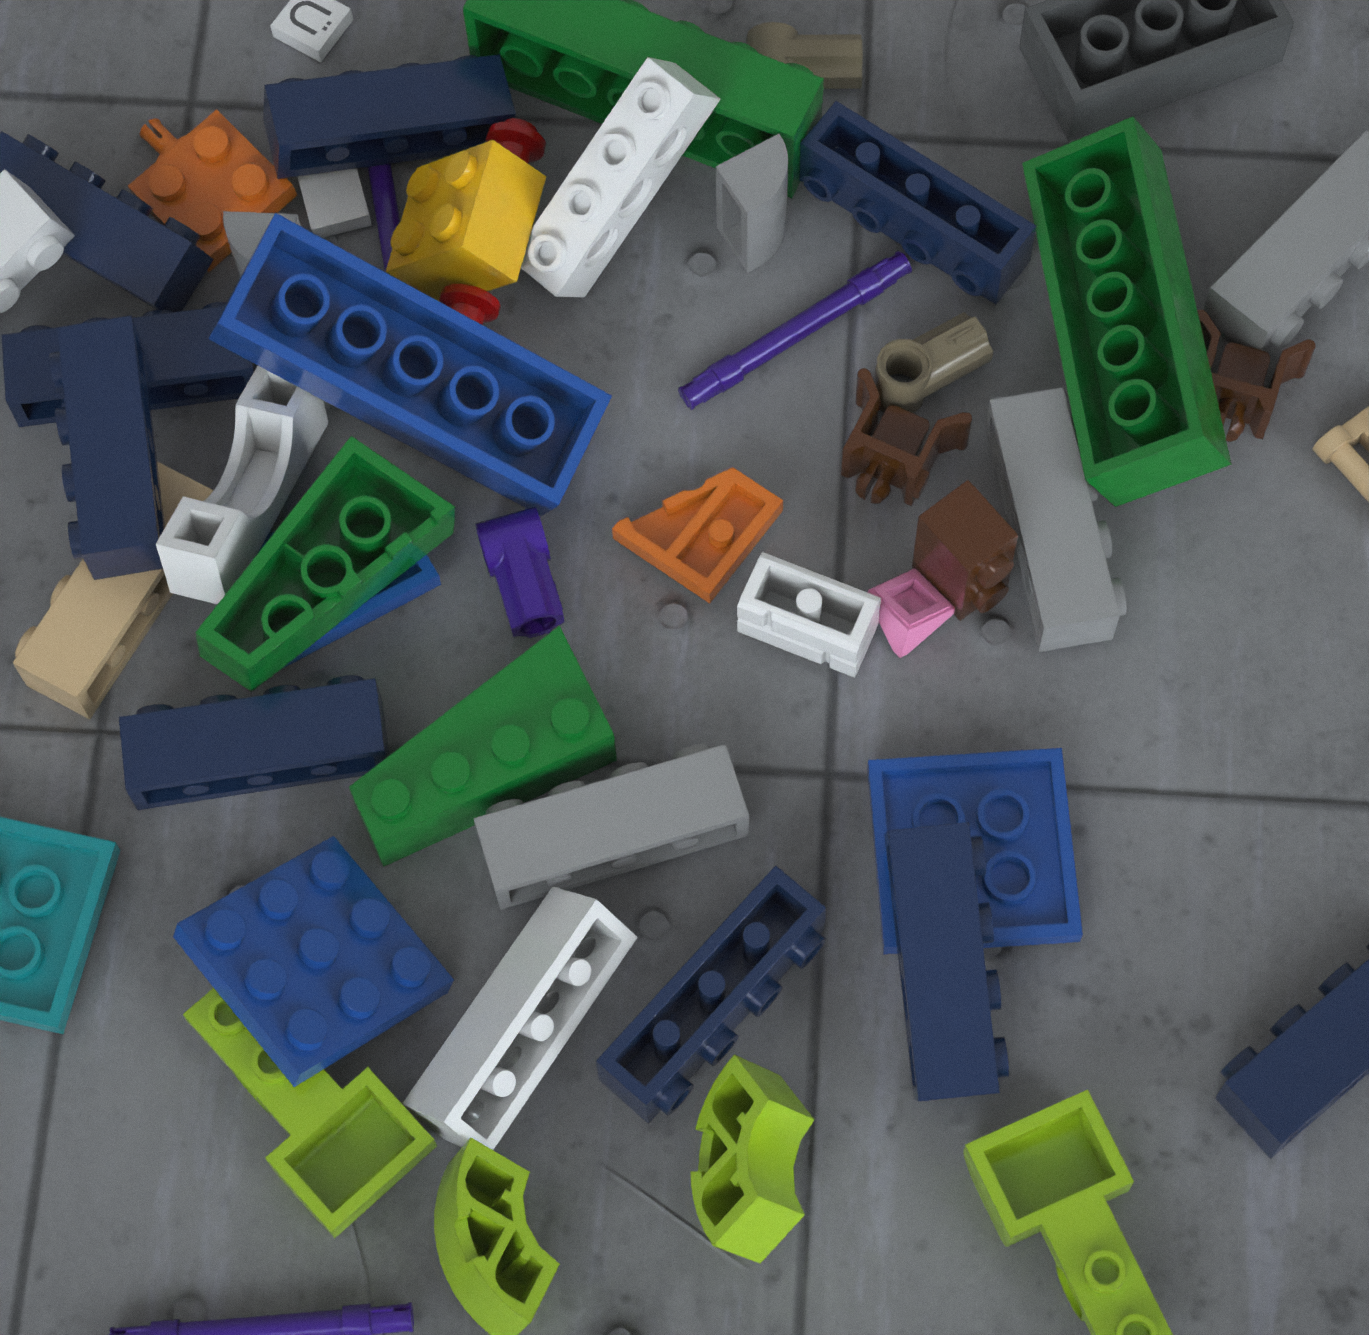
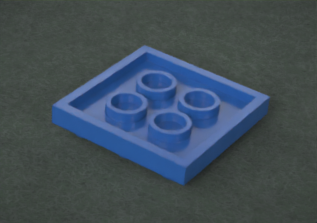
[867,748,1083,955]
[173,836,454,1087]

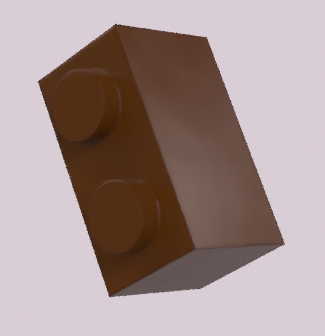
[912,480,1018,621]

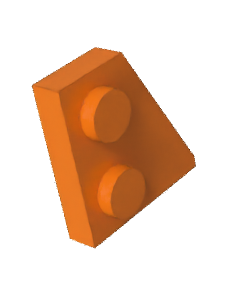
[612,467,783,604]

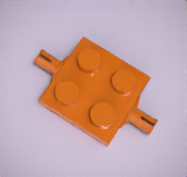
[128,109,298,273]

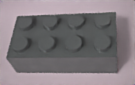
[1019,0,1294,141]

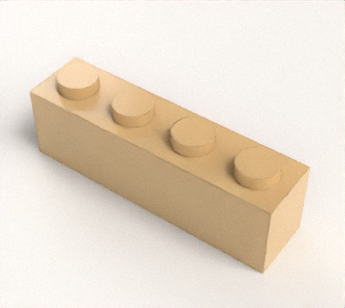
[13,461,214,719]

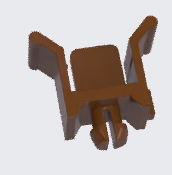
[1197,309,1316,442]
[841,368,972,506]

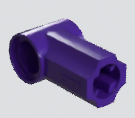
[475,506,565,638]

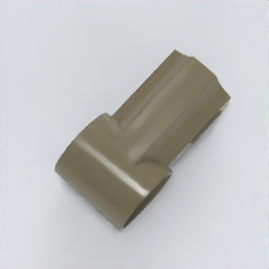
[746,22,863,89]
[873,312,993,413]

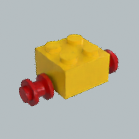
[385,118,547,325]

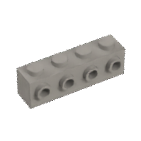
[1204,130,1369,352]
[985,387,1127,652]
[474,744,749,910]

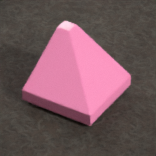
[867,568,955,658]

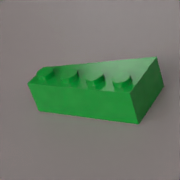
[195,436,455,692]
[349,625,617,867]

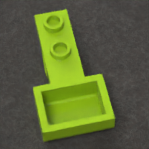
[183,988,437,1238]
[963,1089,1173,1335]

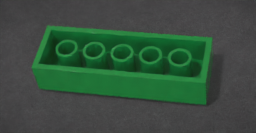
[463,0,824,199]
[1022,116,1232,507]

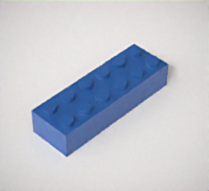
[208,212,612,516]

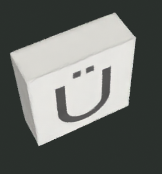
[270,0,353,62]

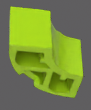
[690,1054,815,1263]
[434,1137,560,1335]

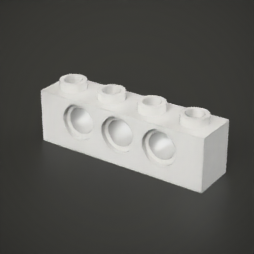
[521,57,720,297]

